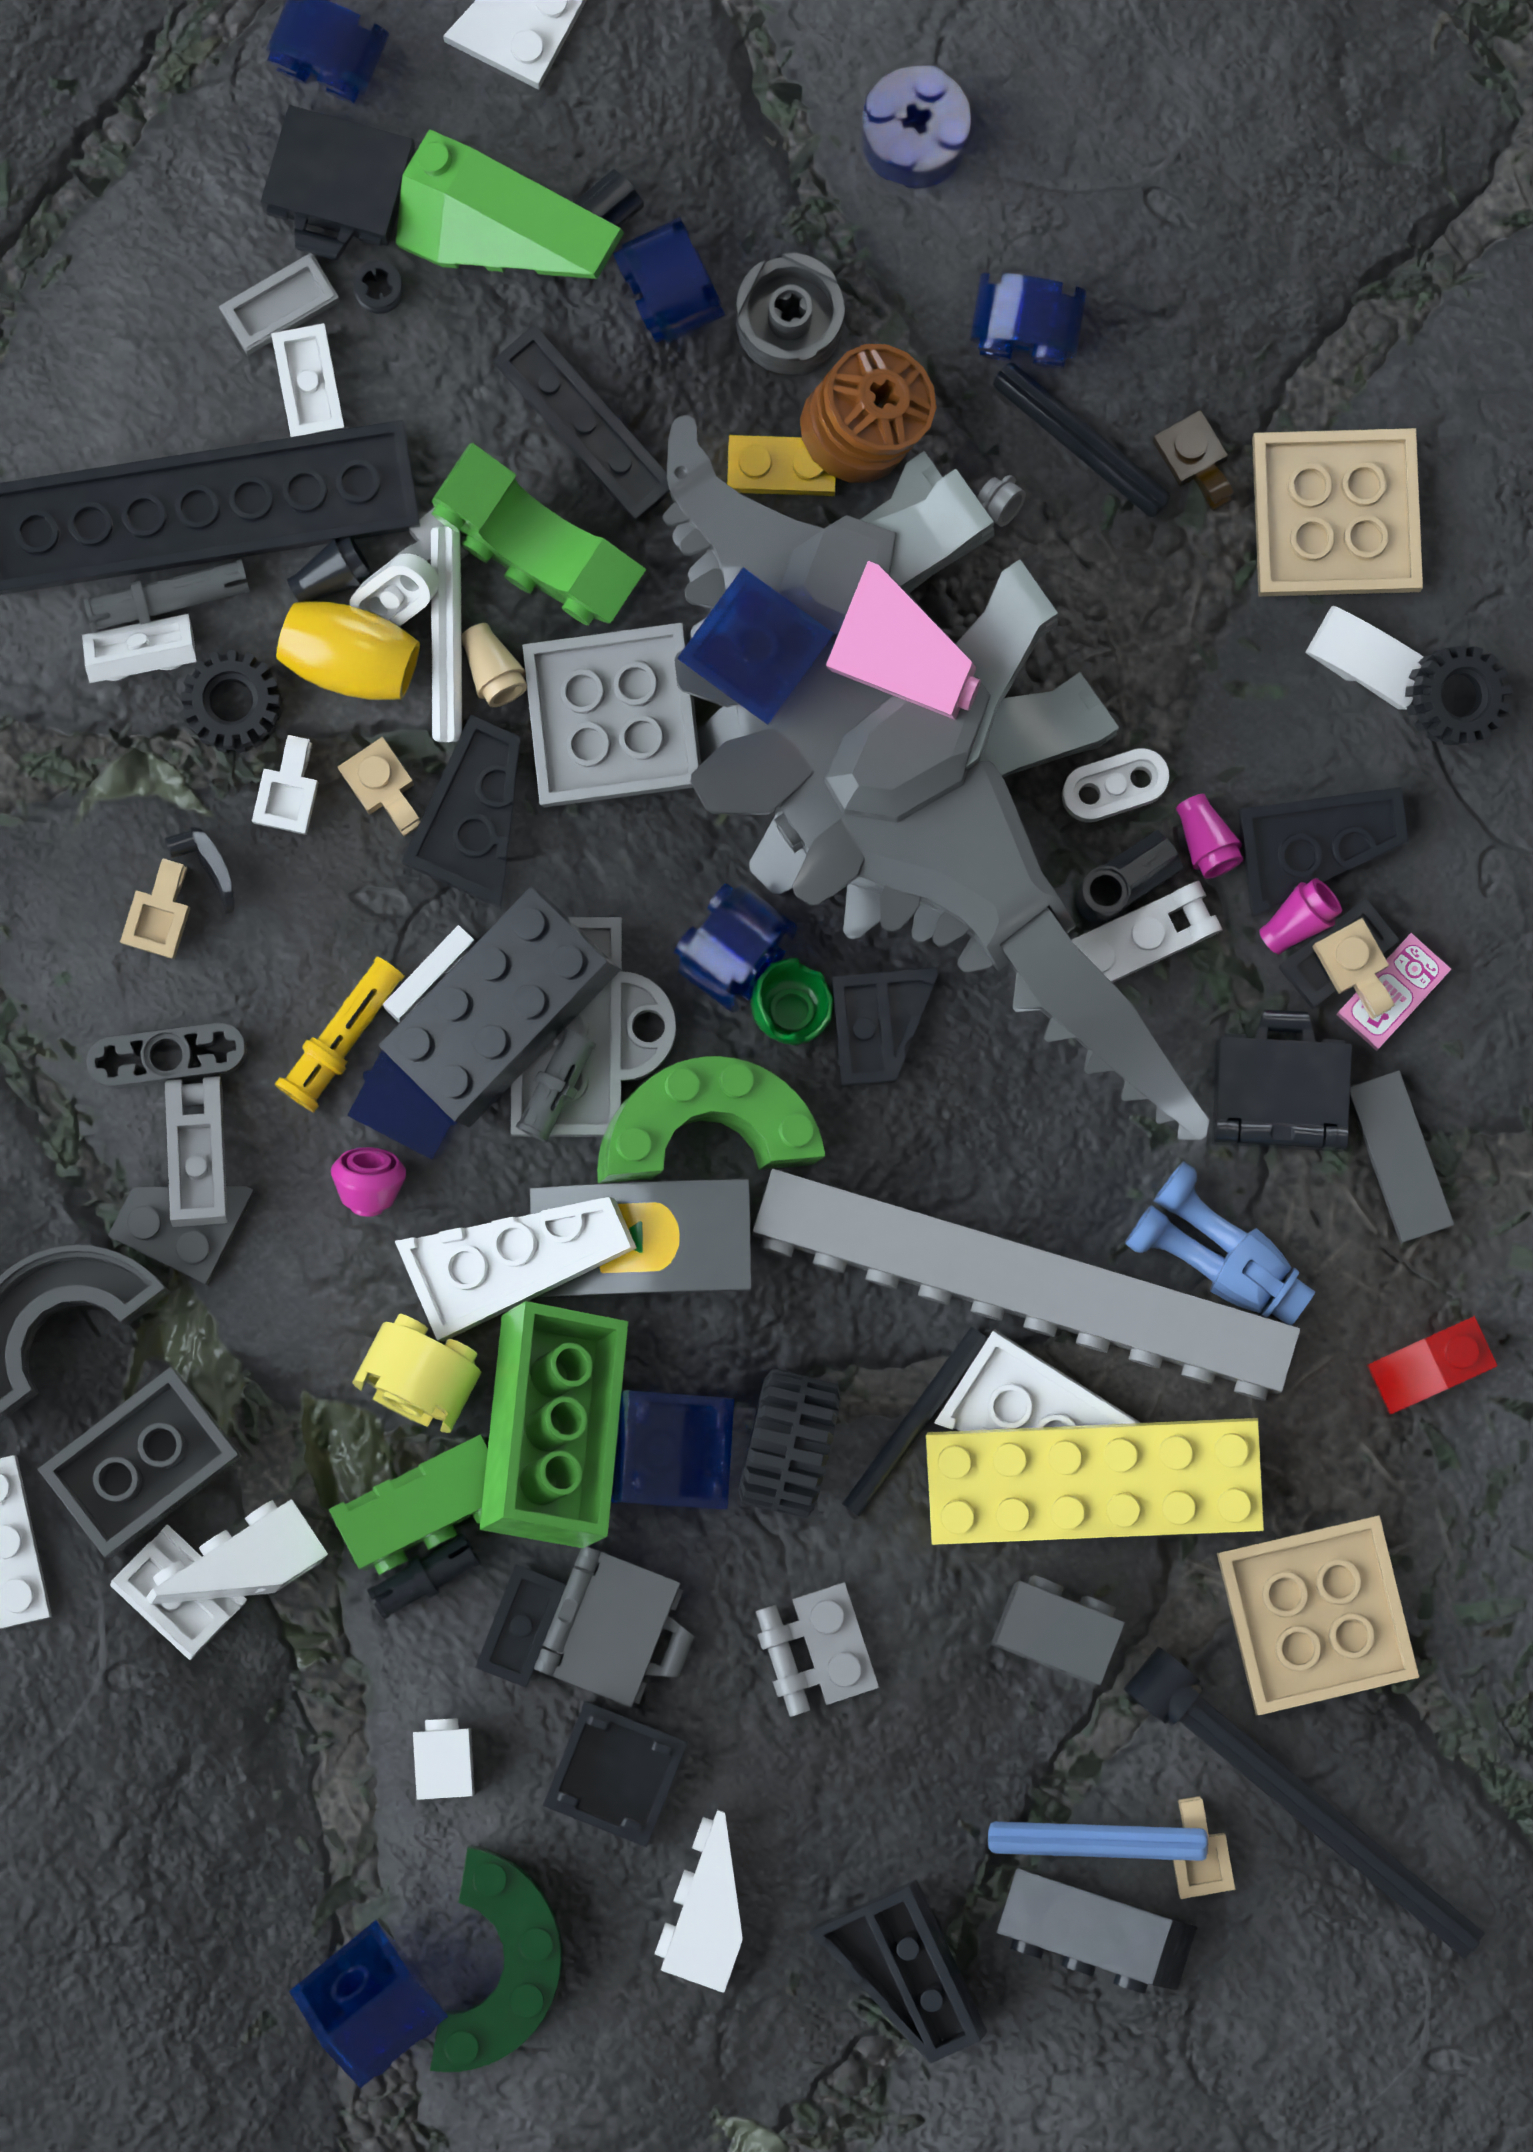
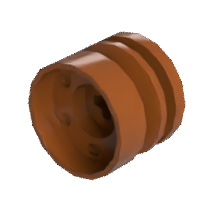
[800,344,936,483]

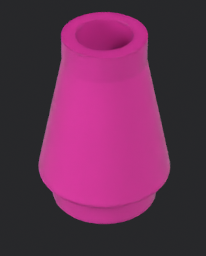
[1176,794,1243,879]
[1259,878,1342,955]

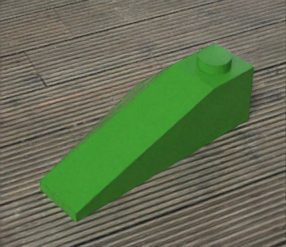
[396,129,624,279]

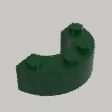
[430,1845,563,2072]

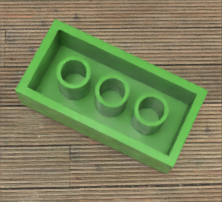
[479,1301,628,1548]

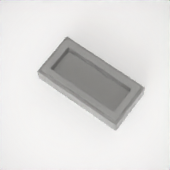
[219,253,340,356]

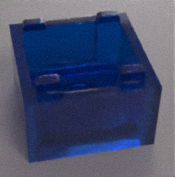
[611,1390,734,1510]

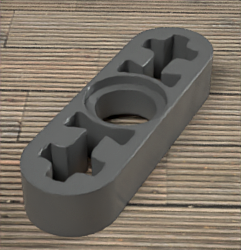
[86,1023,247,1089]

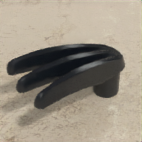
[165,827,235,914]

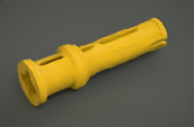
[275,956,405,1113]

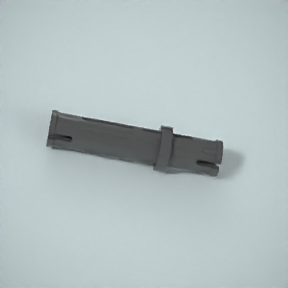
[83,559,250,633]

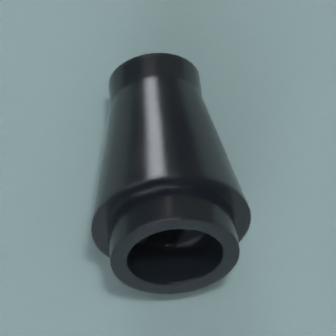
[287,536,372,602]

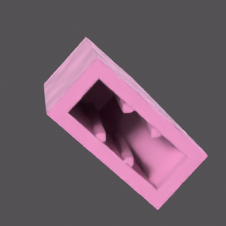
[826,561,981,720]

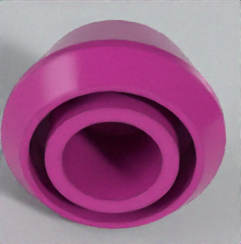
[331,1147,406,1217]

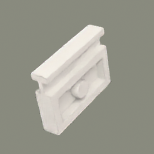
[110,1524,247,1660]

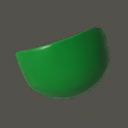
[750,957,834,1046]

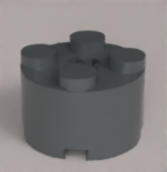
[736,253,845,375]

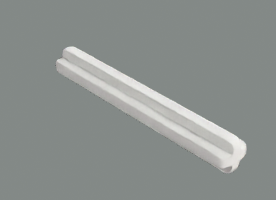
[431,526,462,742]

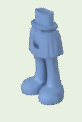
[1125,1161,1315,1326]

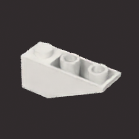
[146,1499,328,1604]
[655,1809,743,1993]

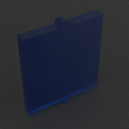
[347,1050,458,1160]

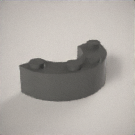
[0,1245,171,1423]

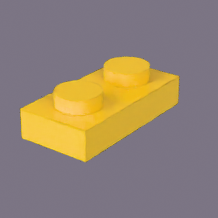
[727,435,836,496]

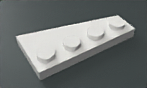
[443,0,587,90]
[934,1329,1140,1431]

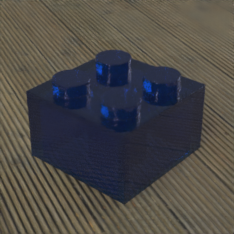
[677,567,837,725]
[289,1920,448,2089]

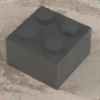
[991,1575,1125,1685]

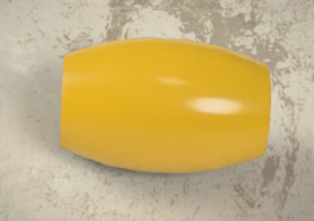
[276,602,420,700]

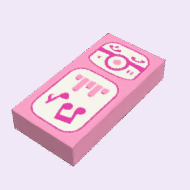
[1336,933,1451,1051]

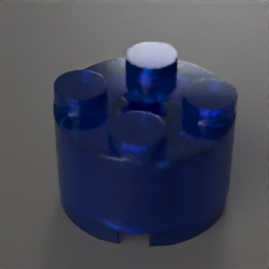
[265,0,390,104]
[861,65,971,189]
[613,217,726,343]
[970,273,1087,369]
[674,883,797,1013]

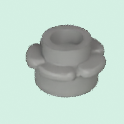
[977,475,1026,527]

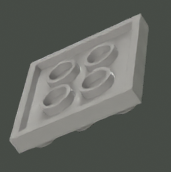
[522,623,701,808]

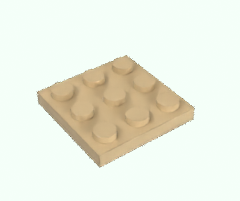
[1252,428,1423,597]
[1217,1515,1419,1715]

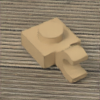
[338,737,420,837]
[120,858,190,960]
[1312,918,1395,1020]
[1173,1796,1235,1899]

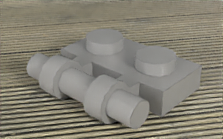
[755,1582,879,1717]

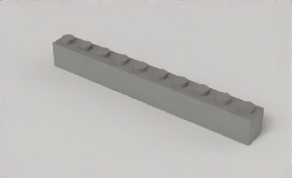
[753,1169,1300,1401]

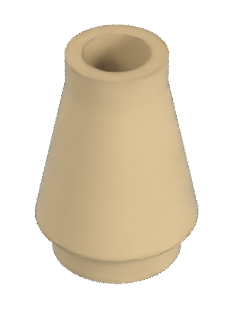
[461,623,527,707]

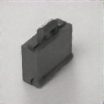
[534,1546,695,1707]

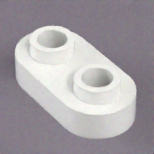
[350,553,439,627]
[1062,749,1169,822]

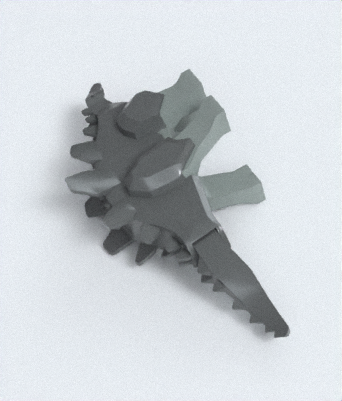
[663,415,1209,1140]

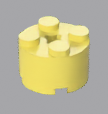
[353,1314,481,1433]

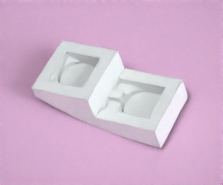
[1305,606,1423,710]

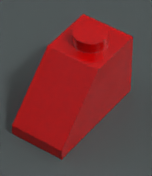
[1367,1316,1498,1415]

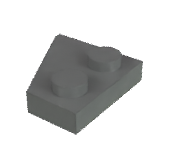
[108,1186,255,1286]

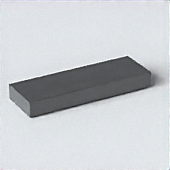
[1349,1071,1454,1244]

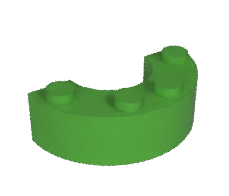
[431,443,646,626]
[597,1056,825,1184]

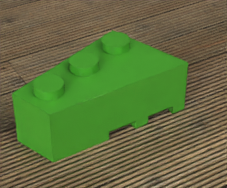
[328,1434,488,1575]

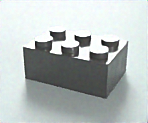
[37,1367,243,1559]

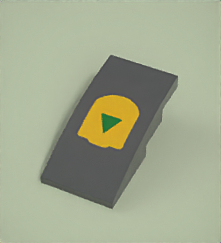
[530,1179,751,1298]

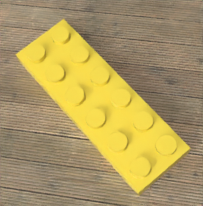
[926,1418,1264,1545]

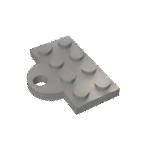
[511,917,676,1137]

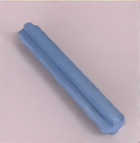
[988,1821,1209,1861]

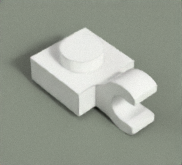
[252,735,319,835]

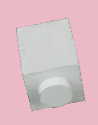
[413,1718,475,1800]

